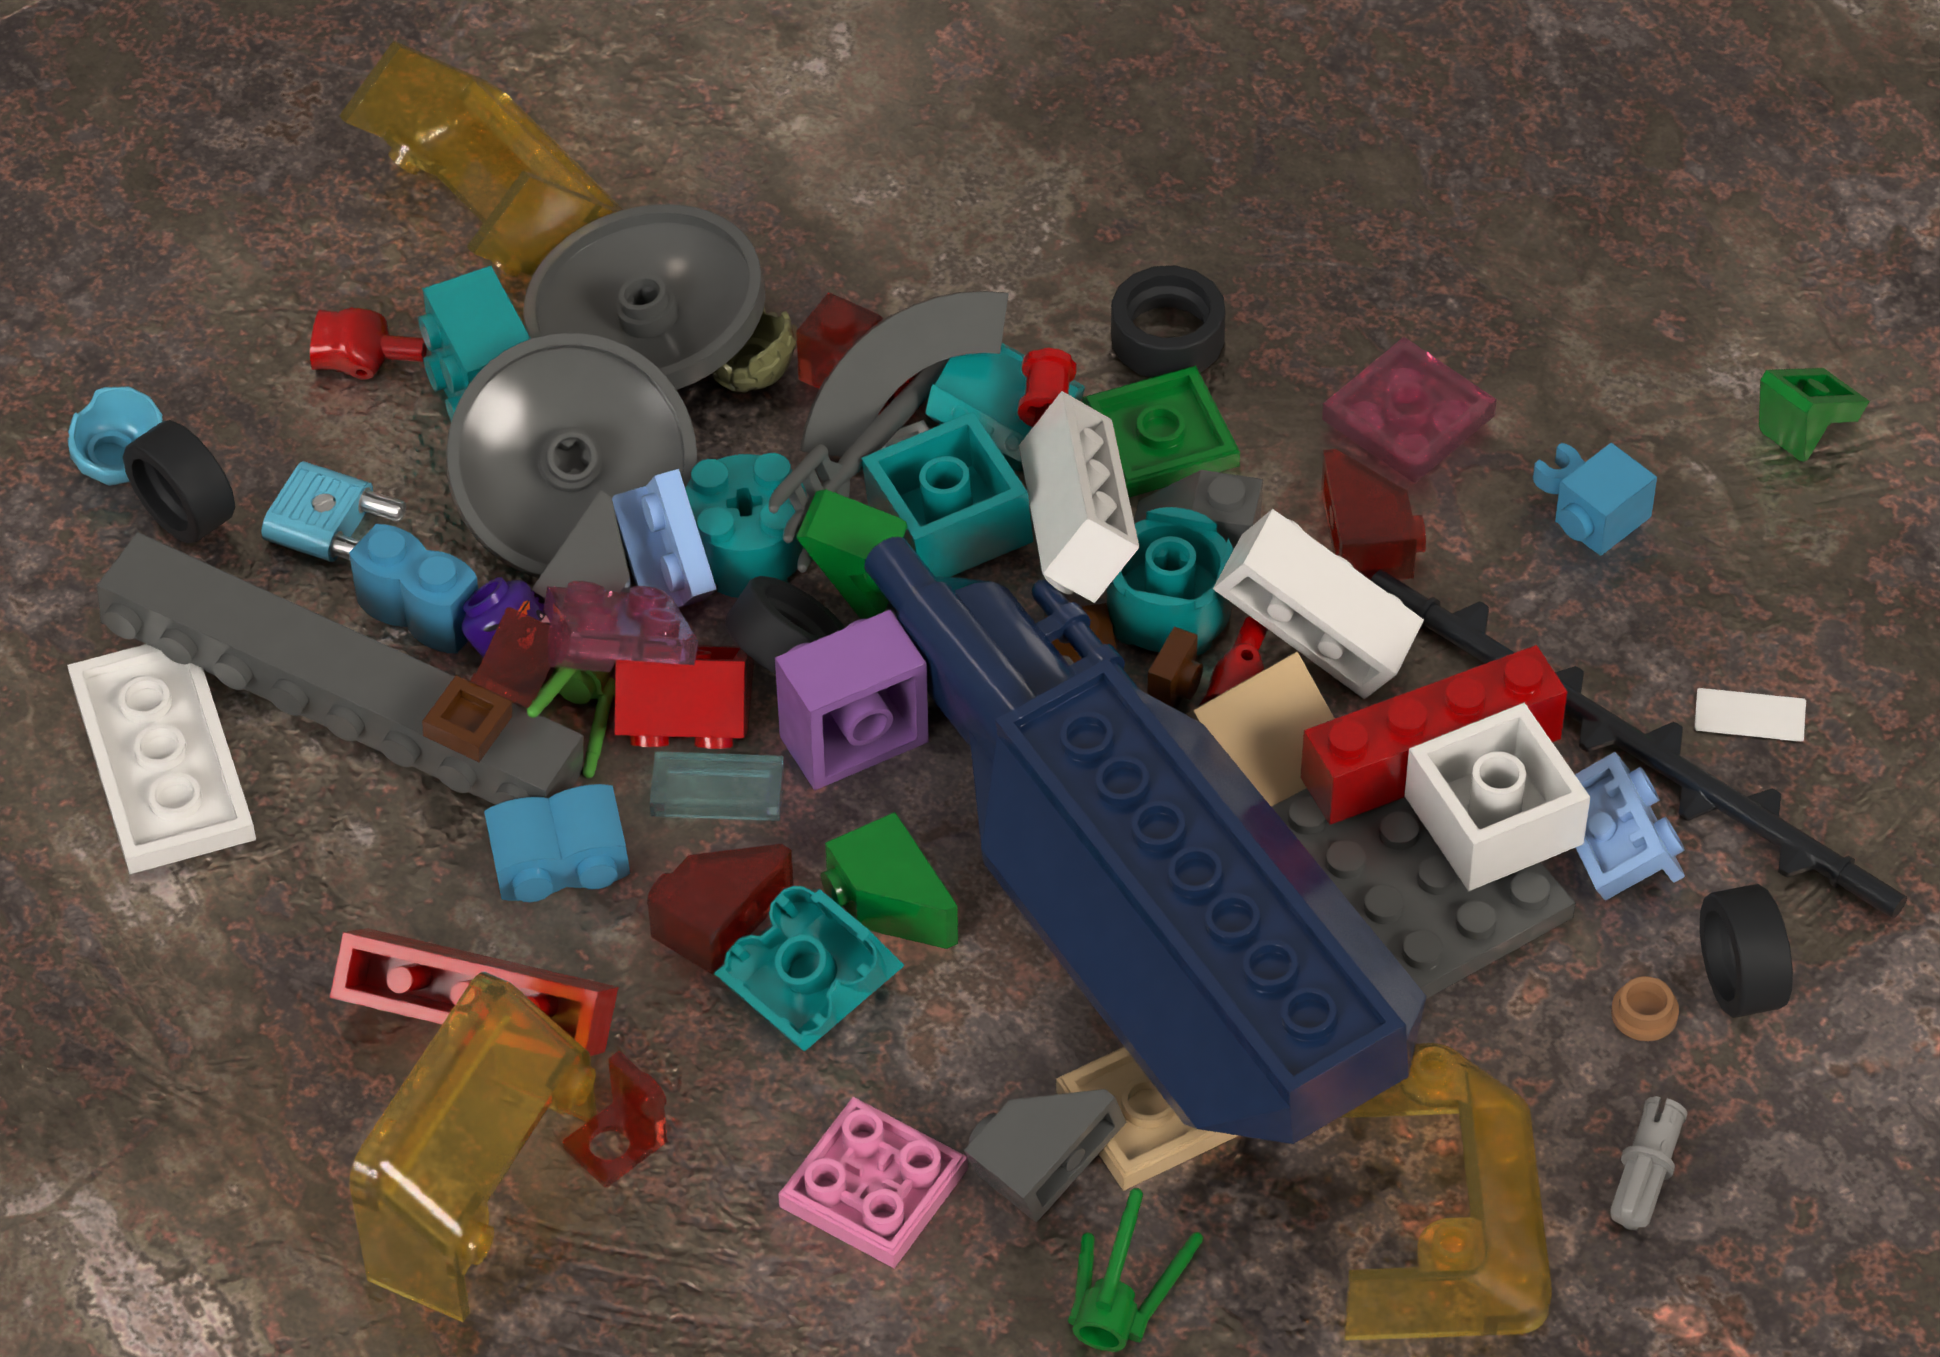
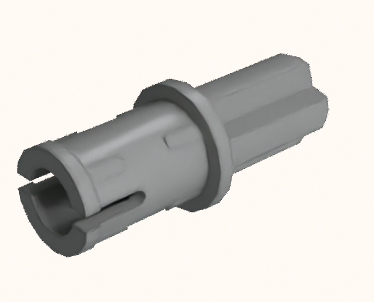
[1610,1096,1688,1230]

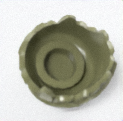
[712,308,799,393]

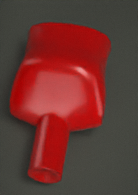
[310,307,427,380]
[1199,616,1268,706]

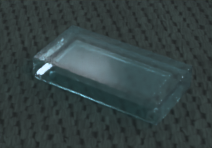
[650,751,785,821]

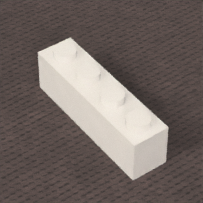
[1019,391,1139,603]

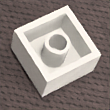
[1405,703,1590,891]

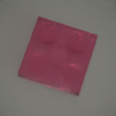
[1322,337,1497,484]

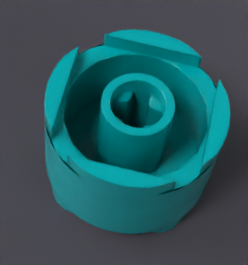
[685,453,807,598]
[1106,507,1234,655]

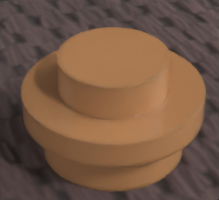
[1611,976,1679,1041]

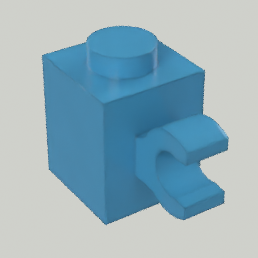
[1533,442,1657,556]

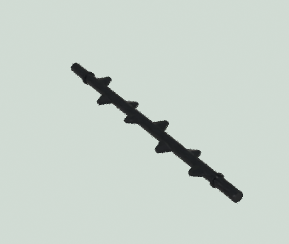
[1371,569,1907,919]

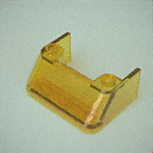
[339,41,622,277]
[349,972,597,1322]
[1339,1043,1552,1341]

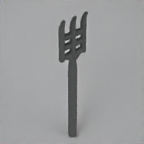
[768,358,950,573]

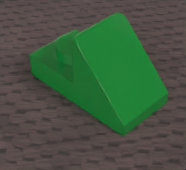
[1759,368,1870,462]
[796,489,907,619]

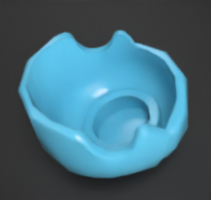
[68,386,162,486]

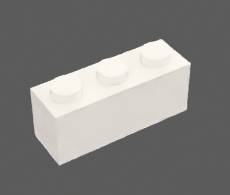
[1213,509,1424,699]

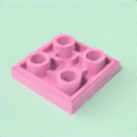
[778,1097,968,1268]

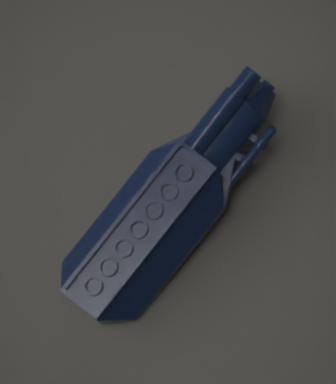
[864,537,1427,1144]

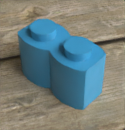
[349,524,479,653]
[484,784,630,902]

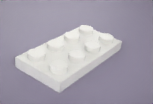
[67,644,256,875]

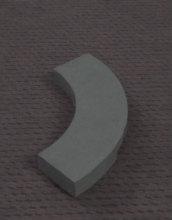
[800,291,1009,457]

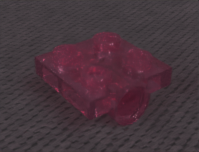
[544,581,698,672]

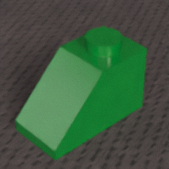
[821,812,958,949]

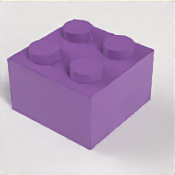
[775,609,929,791]

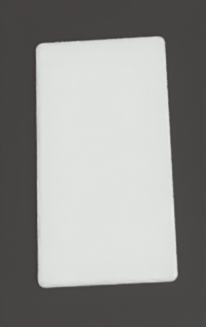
[1695,688,1806,742]

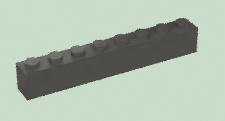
[97,532,583,805]

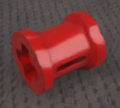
[1017,348,1077,427]

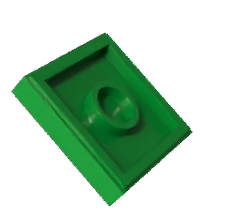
[1082,366,1240,498]

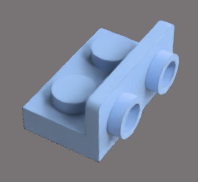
[612,469,717,616]
[1575,752,1685,901]

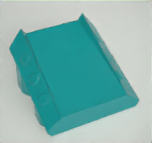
[925,343,1085,472]
[713,886,905,1052]

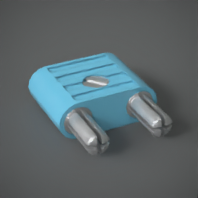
[261,461,406,562]

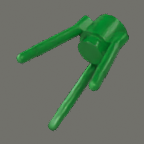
[1068,1188,1203,1352]

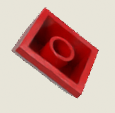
[615,643,754,749]

